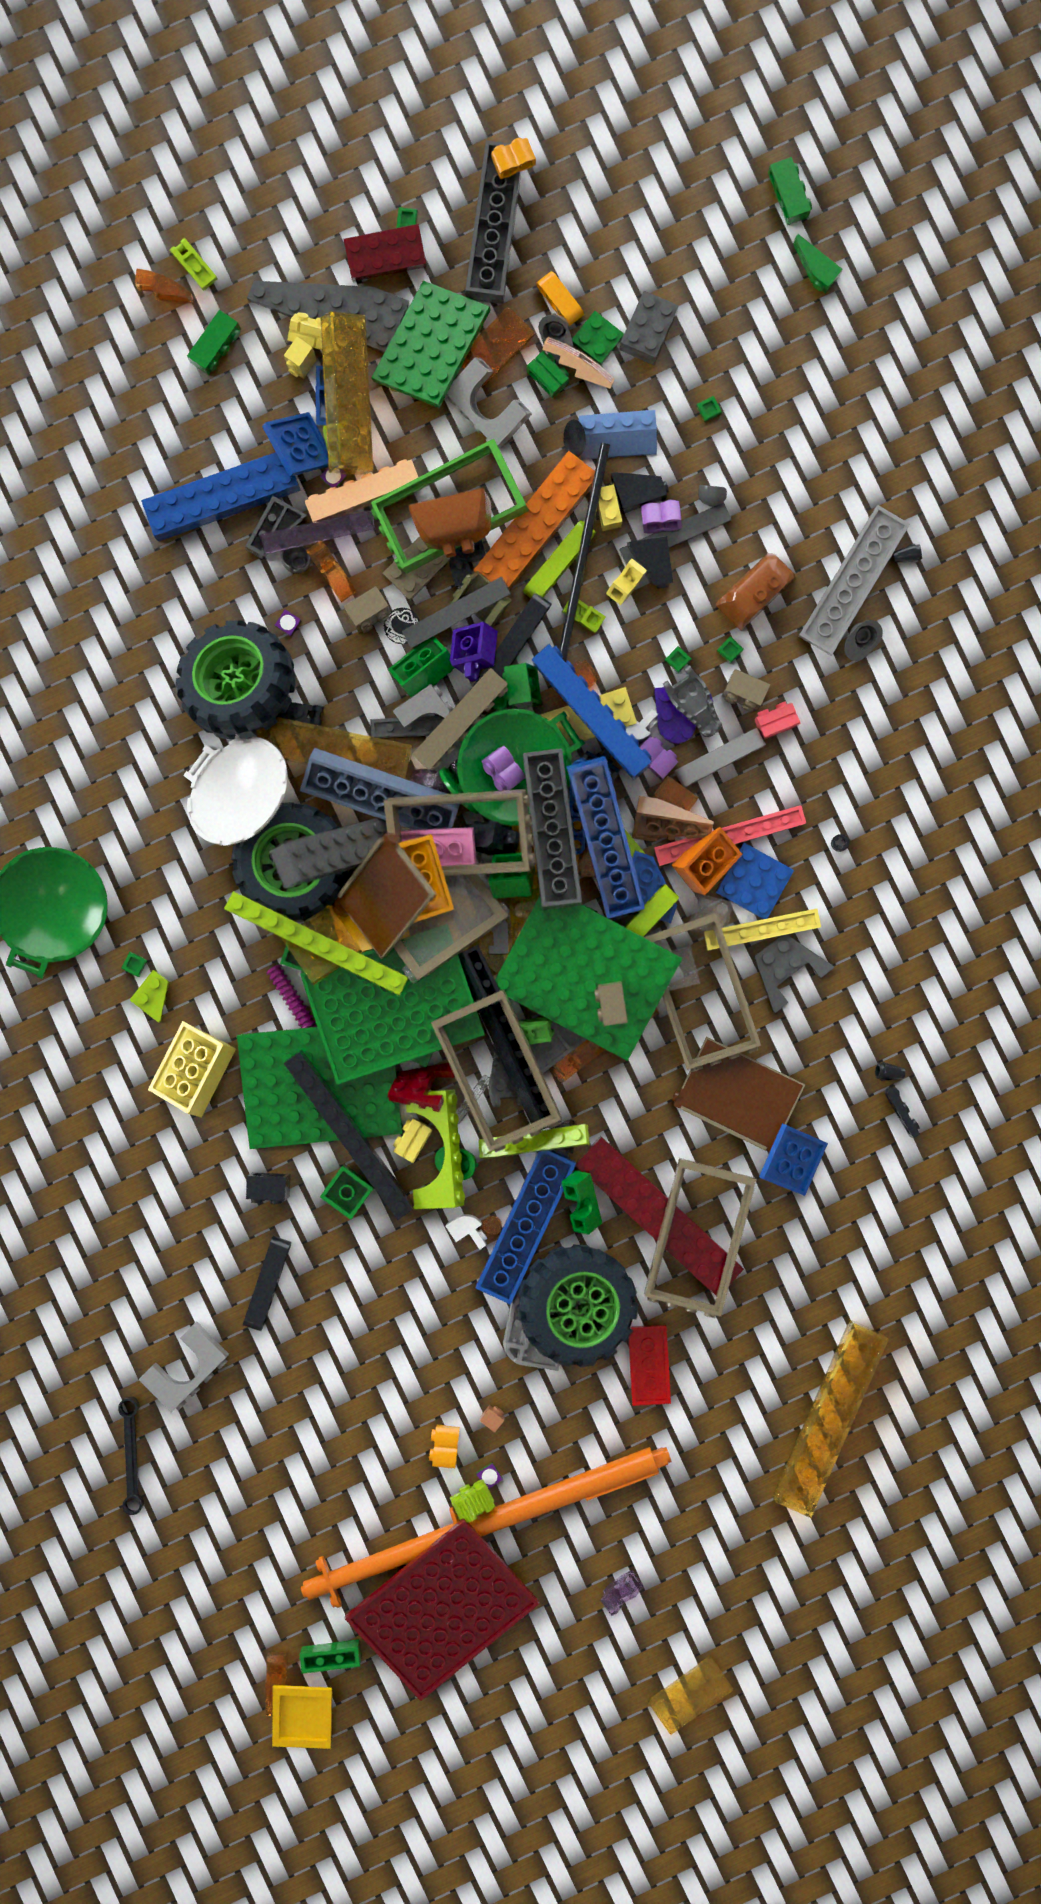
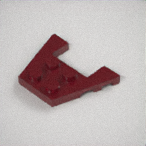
[387,1063,455,1112]

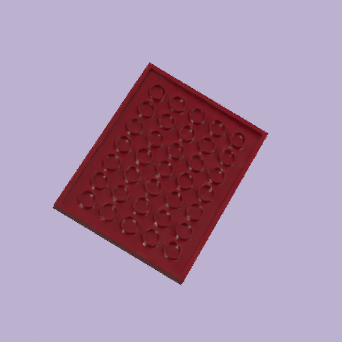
[345,1519,539,1701]

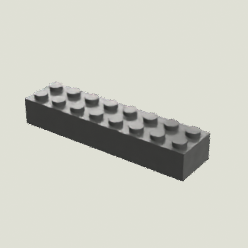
[465,140,522,304]
[523,749,582,910]
[270,818,387,889]

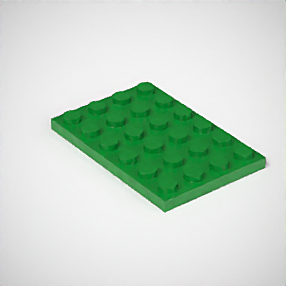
[371,281,491,408]

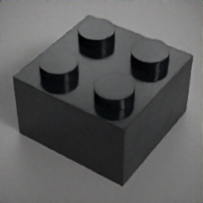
[246,1172,291,1204]

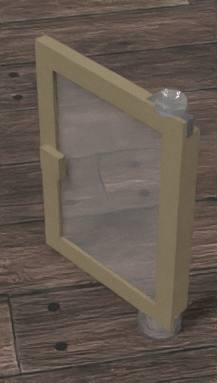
[394,874,510,985]

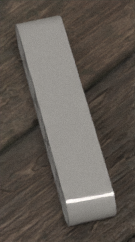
[674,728,766,788]

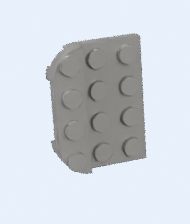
[503,1288,569,1371]

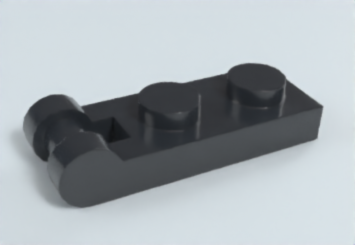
[275,702,324,726]
[885,1087,920,1138]

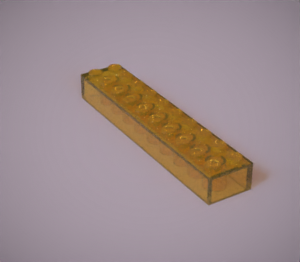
[773,1319,889,1518]

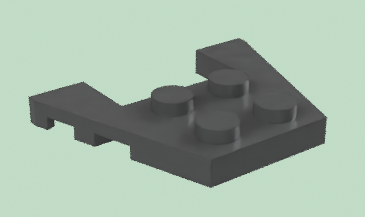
[754,934,834,1013]

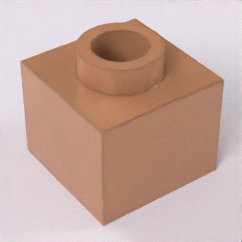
[480,1405,505,1433]

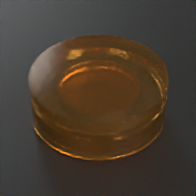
[482,1215,502,1235]

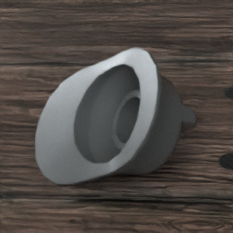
[538,313,573,359]
[844,620,883,661]

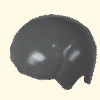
[698,485,727,507]
[281,543,311,574]

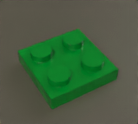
[572,311,624,366]

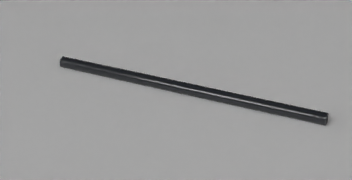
[559,443,610,662]

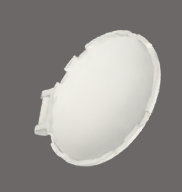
[183,737,287,845]

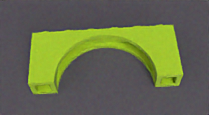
[406,1089,465,1209]

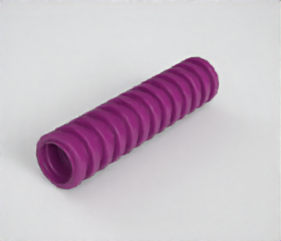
[266,964,317,1028]

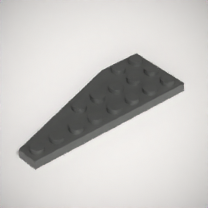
[247,281,409,354]

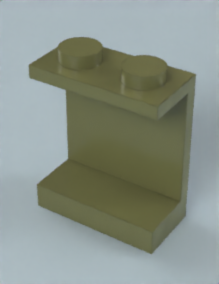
[451,571,512,628]

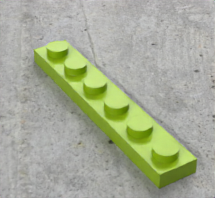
[478,1124,589,1159]

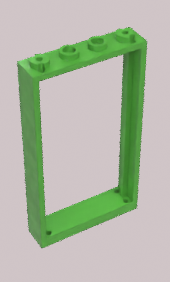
[371,439,529,574]

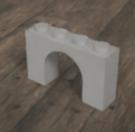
[447,357,532,447]
[393,684,466,775]
[139,1322,229,1412]

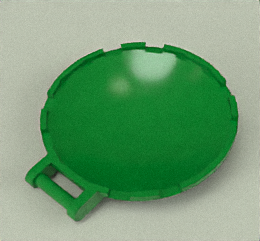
[457,709,585,826]
[0,847,108,979]

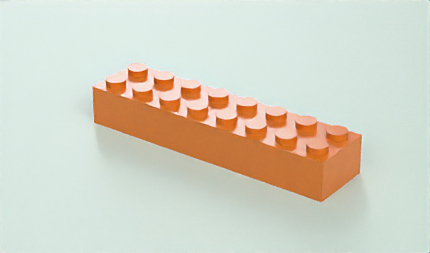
[473,451,595,590]

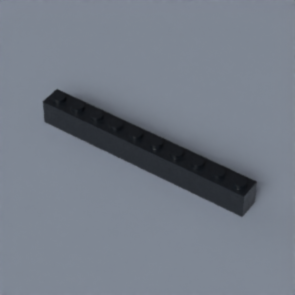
[458,945,551,1130]
[284,1050,414,1220]

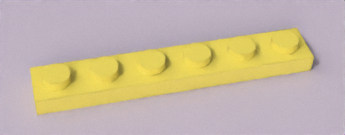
[704,909,821,950]

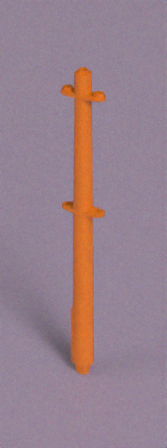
[301,1447,672,1608]

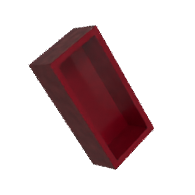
[344,224,426,282]

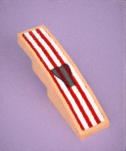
[542,337,615,389]

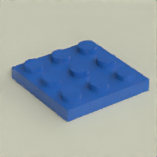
[262,412,332,477]
[716,843,794,919]
[759,1123,828,1196]

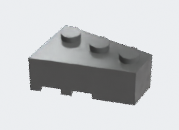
[245,496,307,559]

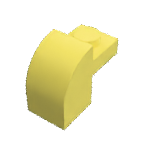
[606,559,647,606]

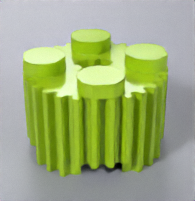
[450,1479,495,1523]

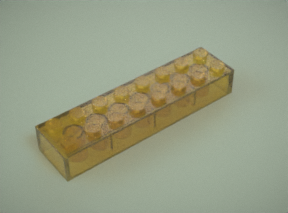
[321,311,374,475]
[256,717,413,780]

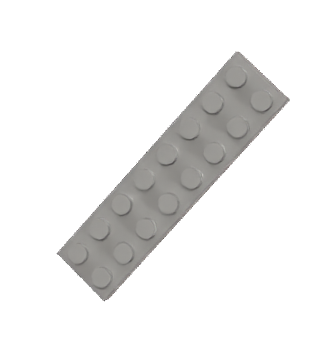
[798,505,910,656]

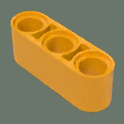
[536,271,584,326]

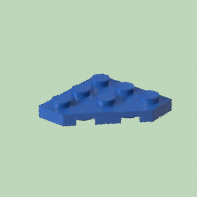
[632,851,677,924]

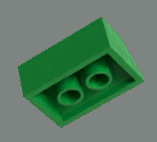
[387,636,454,698]

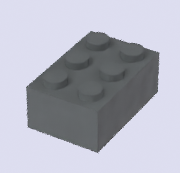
[620,291,679,365]

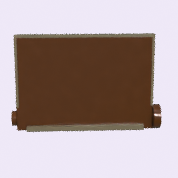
[332,832,436,959]
[671,1036,805,1153]

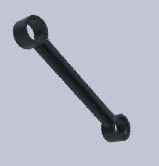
[118,1396,144,1515]

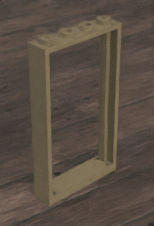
[384,789,536,876]
[644,913,761,1072]
[431,990,562,1153]
[644,1158,757,1318]

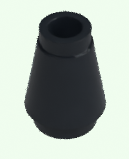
[893,543,922,563]
[875,1062,906,1081]

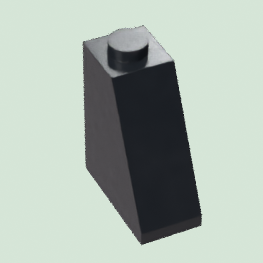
[611,472,669,514]
[627,536,673,589]

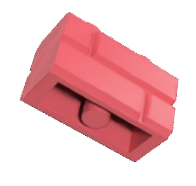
[755,701,801,740]

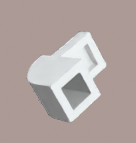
[626,709,658,743]
[446,1214,487,1249]

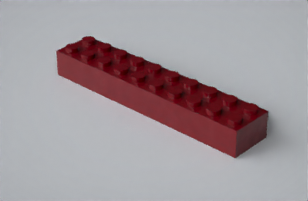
[575,1136,744,1296]

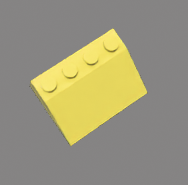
[148,1021,236,1118]

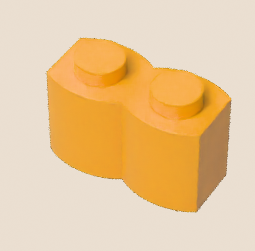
[491,138,536,179]
[429,1425,460,1468]

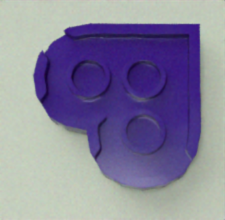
[654,687,713,744]

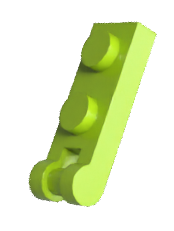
[170,238,218,291]

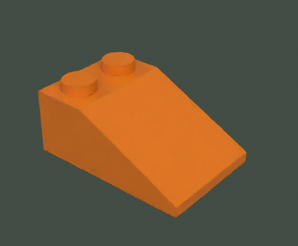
[671,827,743,895]

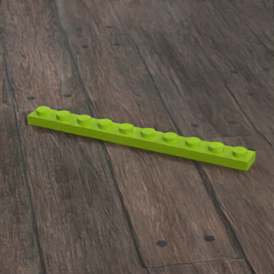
[224,891,409,996]

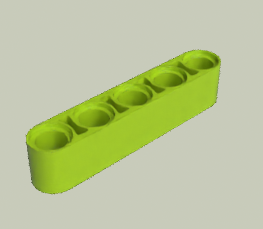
[523,520,596,598]
[624,884,679,937]

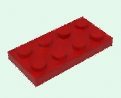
[628,1325,671,1406]

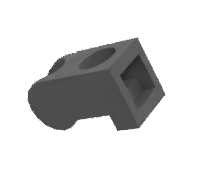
[489,920,508,955]

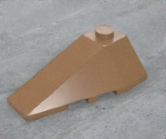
[632,796,714,841]

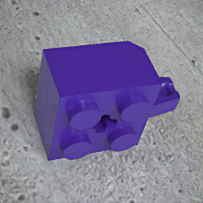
[450,621,498,682]

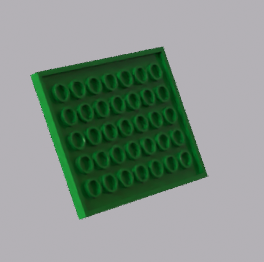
[495,896,683,1061]
[300,924,485,1084]
[237,1027,403,1149]

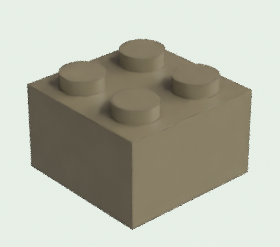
[343,586,391,633]
[722,669,770,712]
[595,981,627,1026]

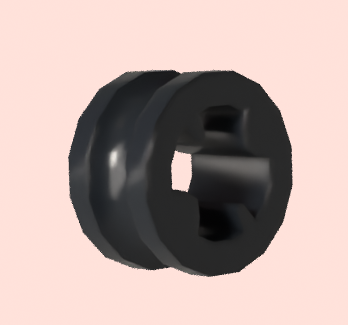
[831,834,849,852]

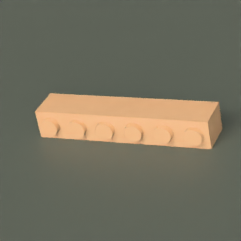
[305,459,418,527]

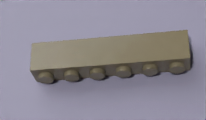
[412,668,508,770]

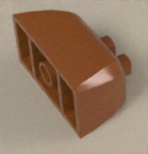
[408,488,491,558]
[716,553,796,631]

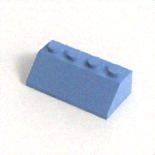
[578,410,657,460]

